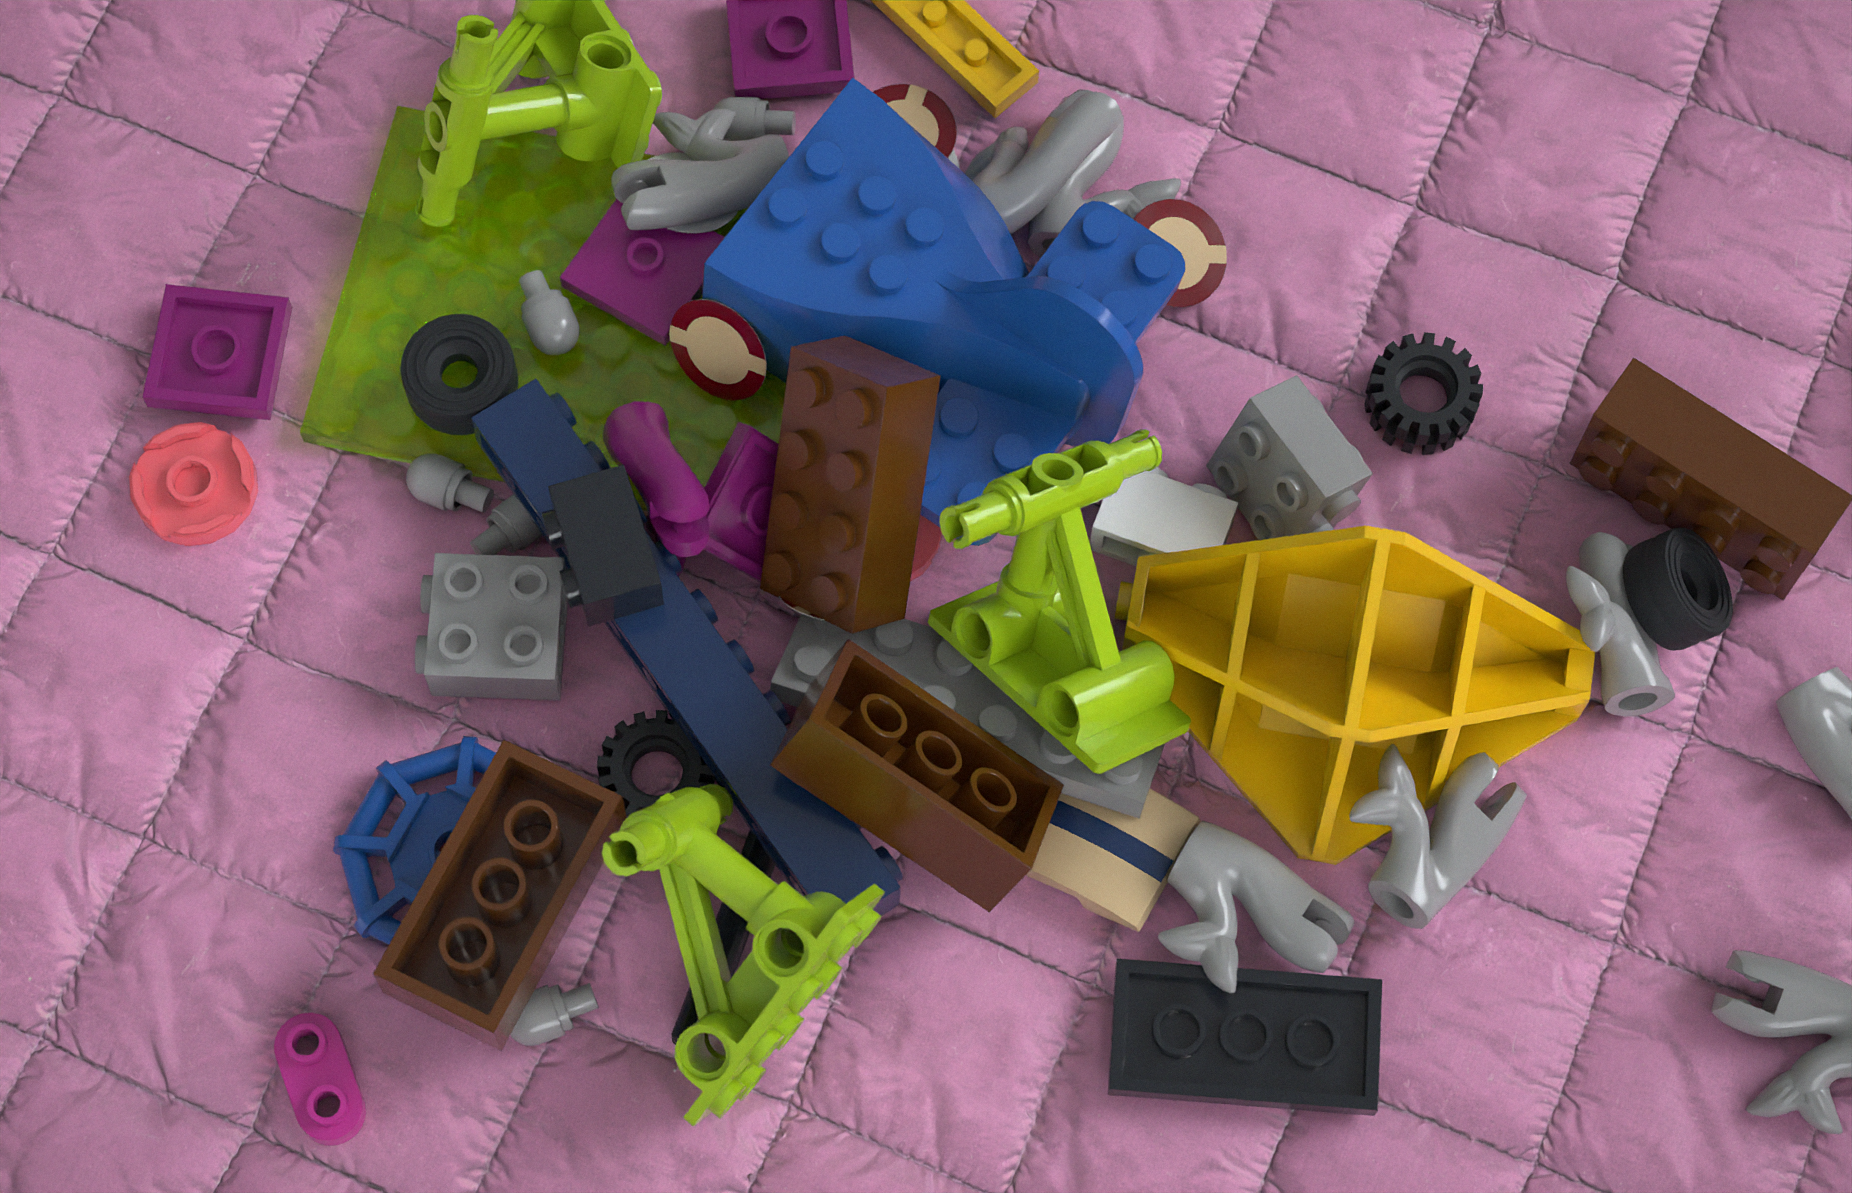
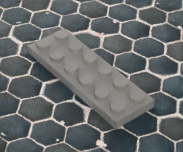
[770,614,1165,818]

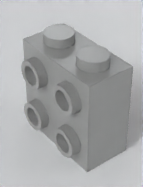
[1206,375,1373,540]
[415,553,568,700]

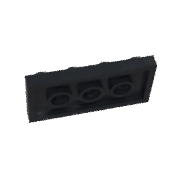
[1107,959,1382,1116]

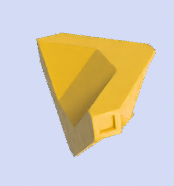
[1114,525,1595,865]

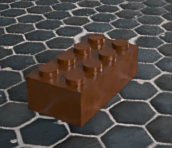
[760,336,941,634]
[1569,357,1852,601]
[770,639,1064,912]
[373,739,627,1051]

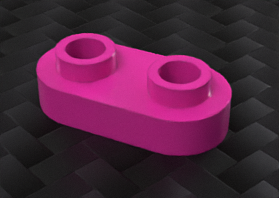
[274,1013,366,1146]

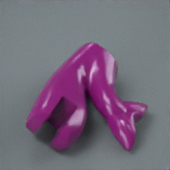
[603,401,710,577]

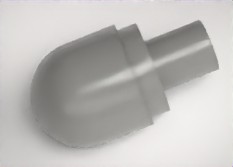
[713,97,796,141]
[519,270,579,356]
[406,453,494,513]
[470,494,542,555]
[510,983,599,1046]

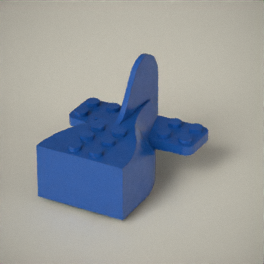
[702,77,1185,546]

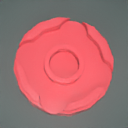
[129,422,258,546]

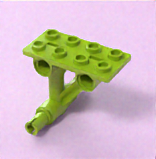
[415,0,662,227]
[928,429,1191,774]
[602,784,885,1127]

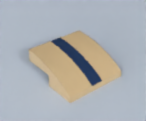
[1026,789,1201,932]

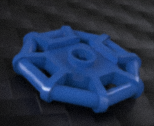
[333,736,496,945]

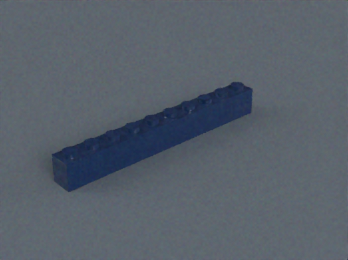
[471,378,903,916]

